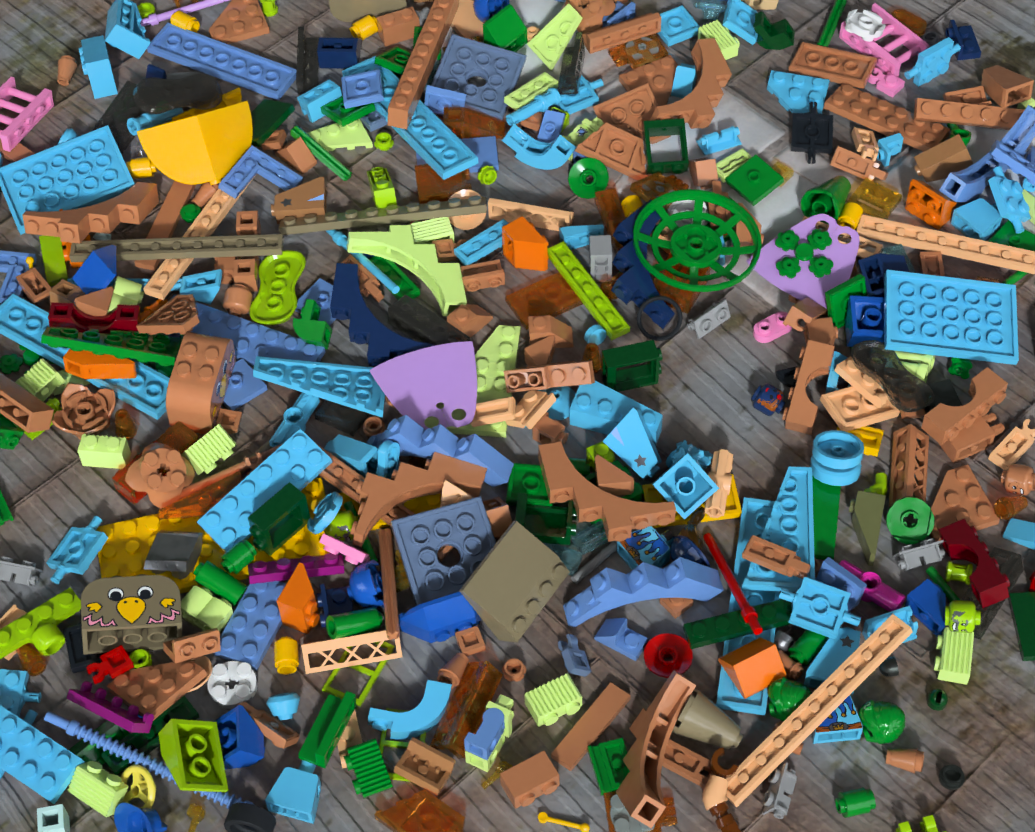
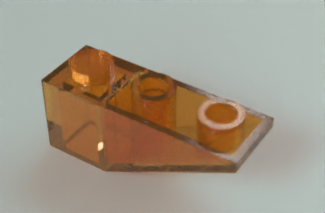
[443,107,505,139]

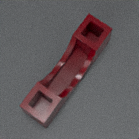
[48,302,141,334]
[938,519,1011,608]

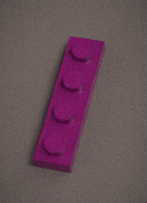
[248,553,345,584]

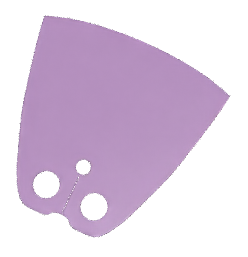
[746,214,859,309]
[369,341,477,430]

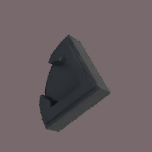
[776,366,797,387]

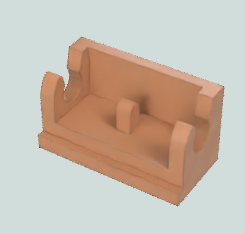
[782,297,827,331]

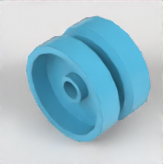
[810,430,864,486]

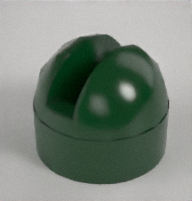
[927,689,948,711]

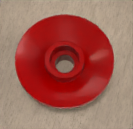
[644,633,693,678]

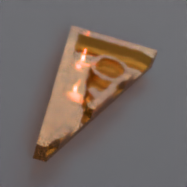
[159,472,242,520]

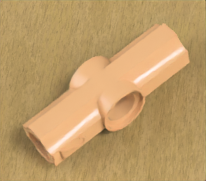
[704,449,733,518]

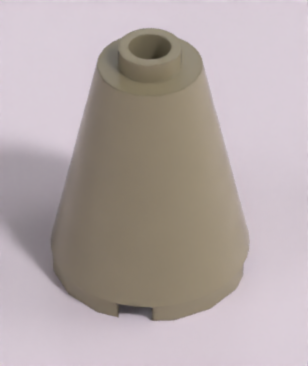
[672,688,743,750]

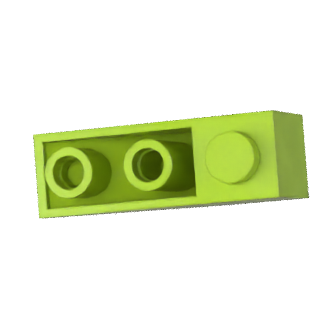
[367,167,397,209]

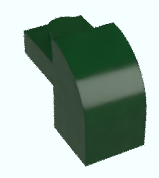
[753,11,795,50]

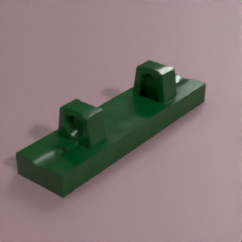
[101,696,199,775]

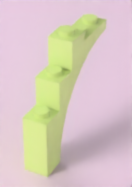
[347,225,467,316]

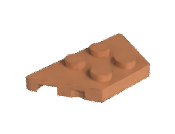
[574,122,649,183]

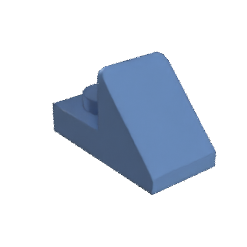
[594,618,648,661]

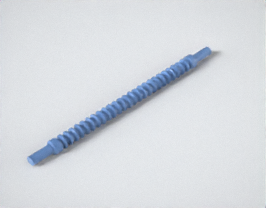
[44,711,276,818]

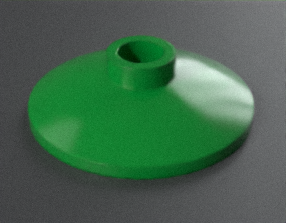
[568,158,609,199]

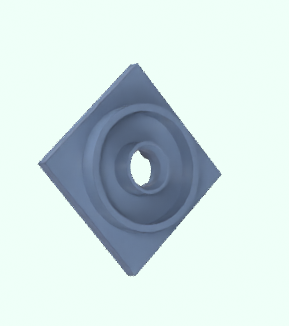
[431,34,527,122]
[390,496,496,606]

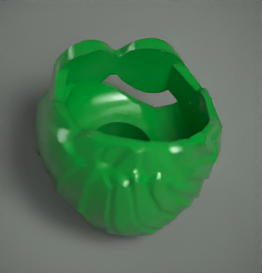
[768,677,812,722]
[858,700,905,744]

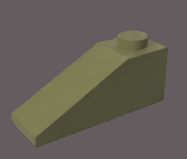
[849,490,886,566]

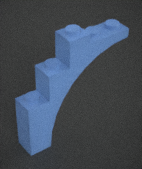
[939,105,1035,203]
[367,415,514,488]
[563,557,724,627]

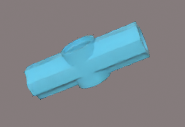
[269,392,320,447]

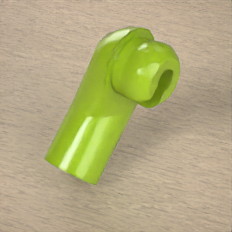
[864,473,887,495]

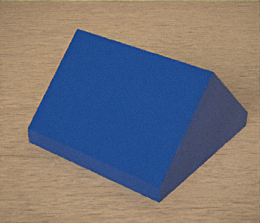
[72,245,117,294]

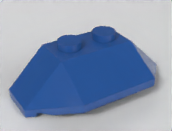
[398,591,481,643]

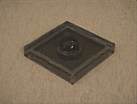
[315,400,369,436]

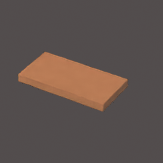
[789,42,877,89]

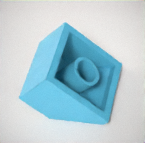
[652,453,719,519]

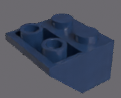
[317,37,362,69]
[858,253,909,297]

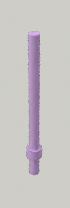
[140,0,230,27]

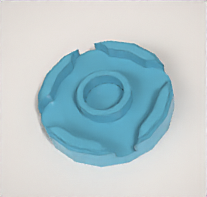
[307,492,343,534]

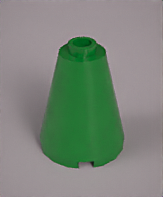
[801,176,851,225]

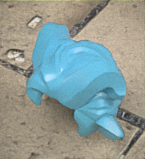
[666,440,713,470]

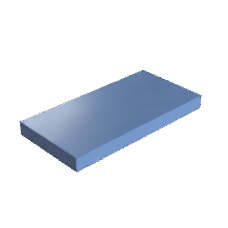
[416,136,499,177]

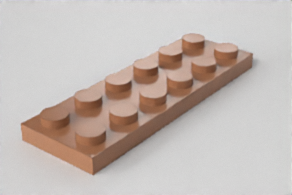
[823,83,950,152]

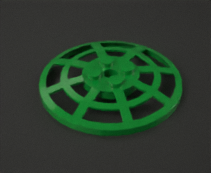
[633,189,762,292]

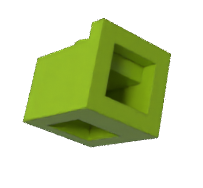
[586,441,615,473]

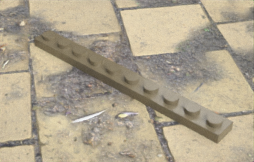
[279,196,487,235]
[69,234,284,262]

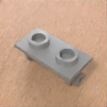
[687,299,731,339]
[893,538,945,571]
[0,556,43,586]
[762,762,797,819]

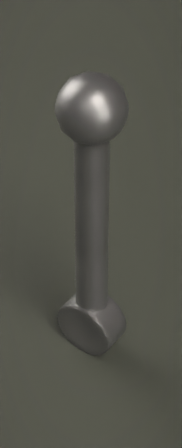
[987,422,1019,454]

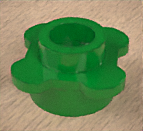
[948,357,973,379]

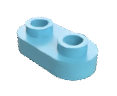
[376,440,400,479]

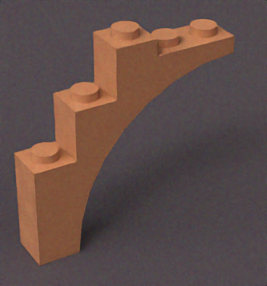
[650,38,732,129]
[22,182,159,244]
[538,441,676,542]
[350,452,487,547]
[616,670,697,829]

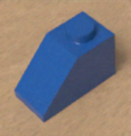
[904,579,946,637]

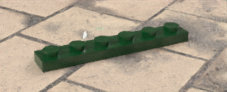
[683,599,792,649]

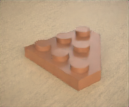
[209,0,270,44]
[619,55,679,106]
[593,83,671,144]
[136,294,200,335]
[930,464,1000,542]
[107,659,207,721]

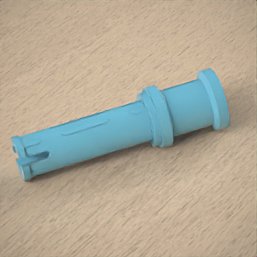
[506,87,561,126]
[127,104,183,136]

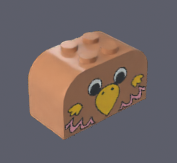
[166,332,236,432]

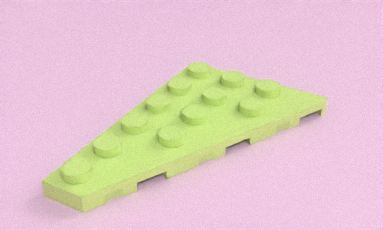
[424,325,521,438]

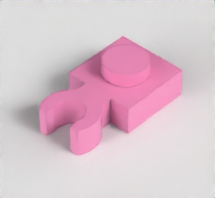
[868,68,905,98]

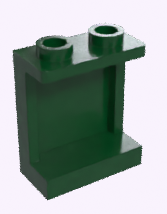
[515,493,577,545]

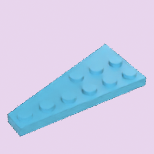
[253,356,385,418]
[742,466,815,592]

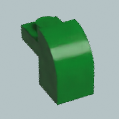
[293,299,332,350]

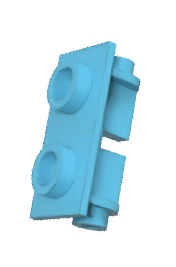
[696,126,742,156]

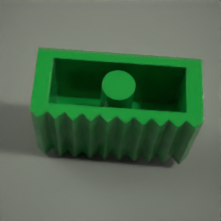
[343,738,393,799]

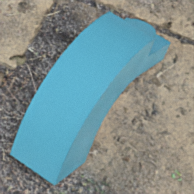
[502,124,576,170]
[368,680,452,740]

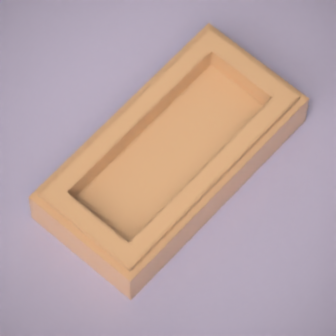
[470,396,516,427]

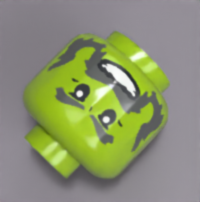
[324,511,359,541]
[945,600,981,633]

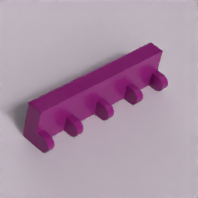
[66,681,154,733]

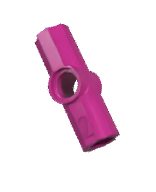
[839,560,906,612]

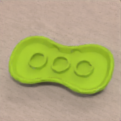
[249,250,306,325]

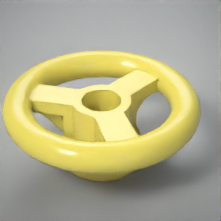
[121,765,156,808]

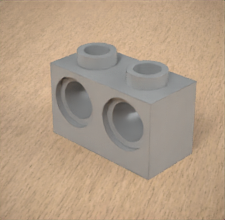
[589,235,612,283]

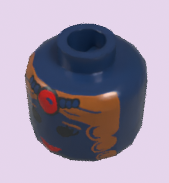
[751,383,786,416]

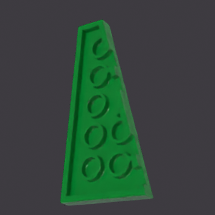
[41,327,185,366]

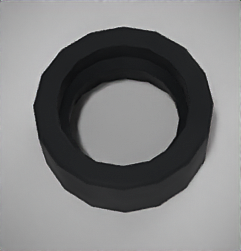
[224,803,276,832]

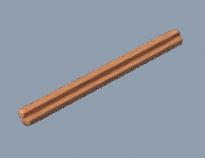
[378,528,400,640]

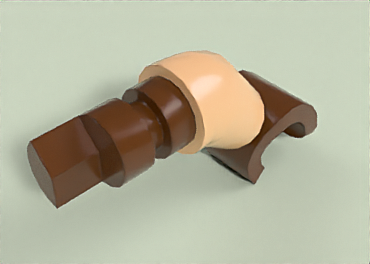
[702,748,741,832]

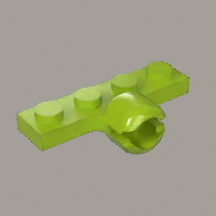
[0,587,81,659]

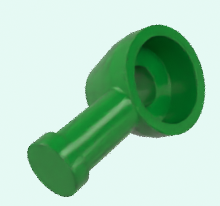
[947,123,971,147]

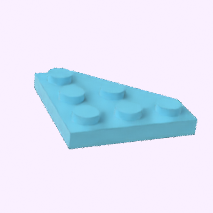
[767,70,830,114]

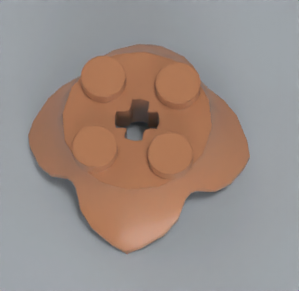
[561,0,616,34]
[52,383,116,440]
[125,443,195,510]

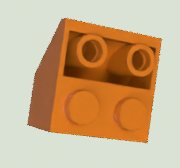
[905,179,957,230]
[502,216,549,271]

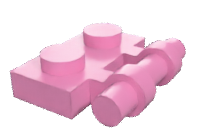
[319,534,370,565]

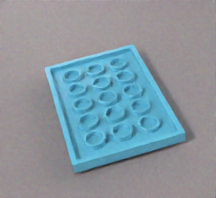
[0,125,135,235]
[884,270,1019,365]

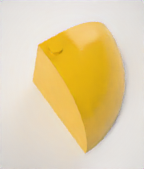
[137,101,253,185]

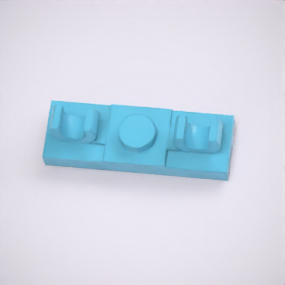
[454,219,509,266]

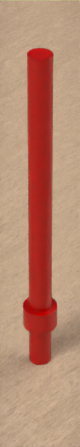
[703,533,763,635]

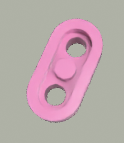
[753,312,792,343]

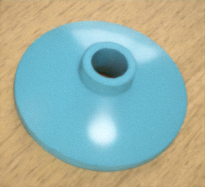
[538,386,576,420]

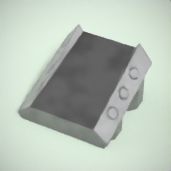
[144,530,203,579]

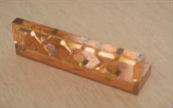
[429,661,503,759]

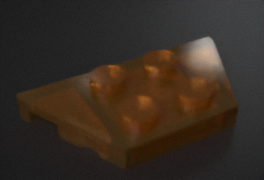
[374,789,465,832]

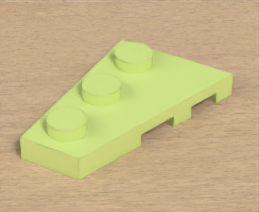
[527,4,583,71]
[307,119,373,152]

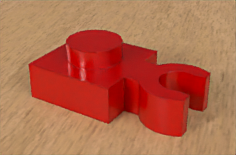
[86,645,134,684]

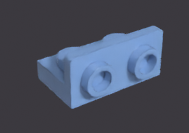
[602,1,636,28]
[815,557,867,613]

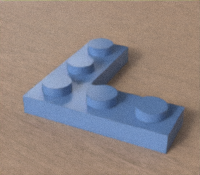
[991,140,1035,185]
[218,145,304,199]
[0,250,37,305]

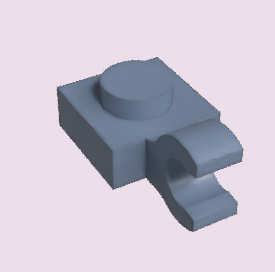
[558,634,592,677]

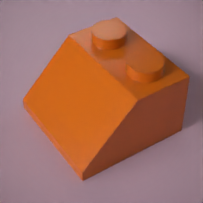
[277,562,320,634]

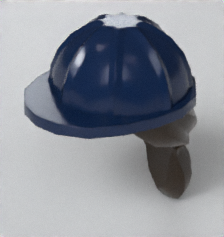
[670,507,710,567]

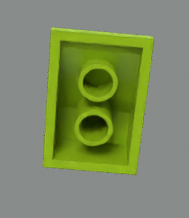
[158,719,228,792]

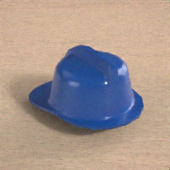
[114,802,167,832]

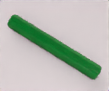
[817,0,847,47]
[290,126,352,181]

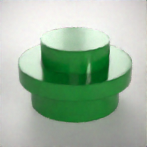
[180,204,201,223]

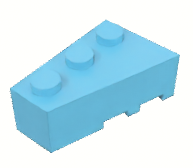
[105,0,151,59]
[78,35,118,99]

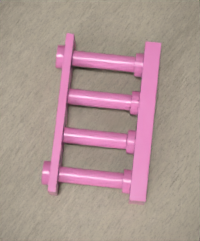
[839,3,930,77]
[0,77,54,152]

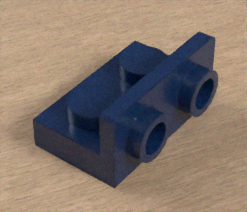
[946,20,981,61]
[317,583,353,636]

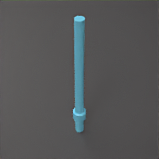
[326,229,400,294]

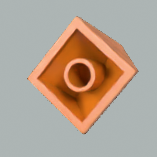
[718,637,787,699]

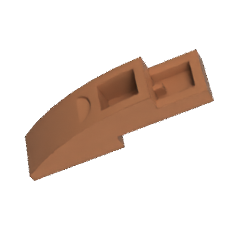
[504,360,595,393]

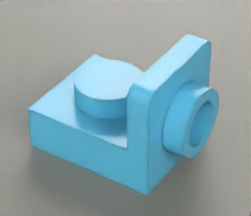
[877,133,904,167]

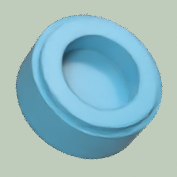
[584,325,607,347]

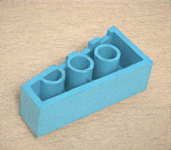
[569,381,663,446]

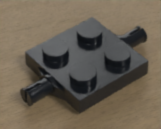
[791,102,833,164]
[63,609,105,676]

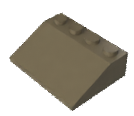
[459,521,570,642]

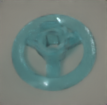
[693,2,727,20]

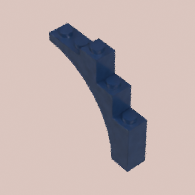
[611,199,675,329]
[330,263,435,367]

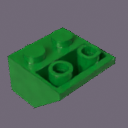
[483,4,527,52]

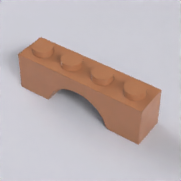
[233,211,261,292]
[782,340,835,435]
[921,367,1008,445]

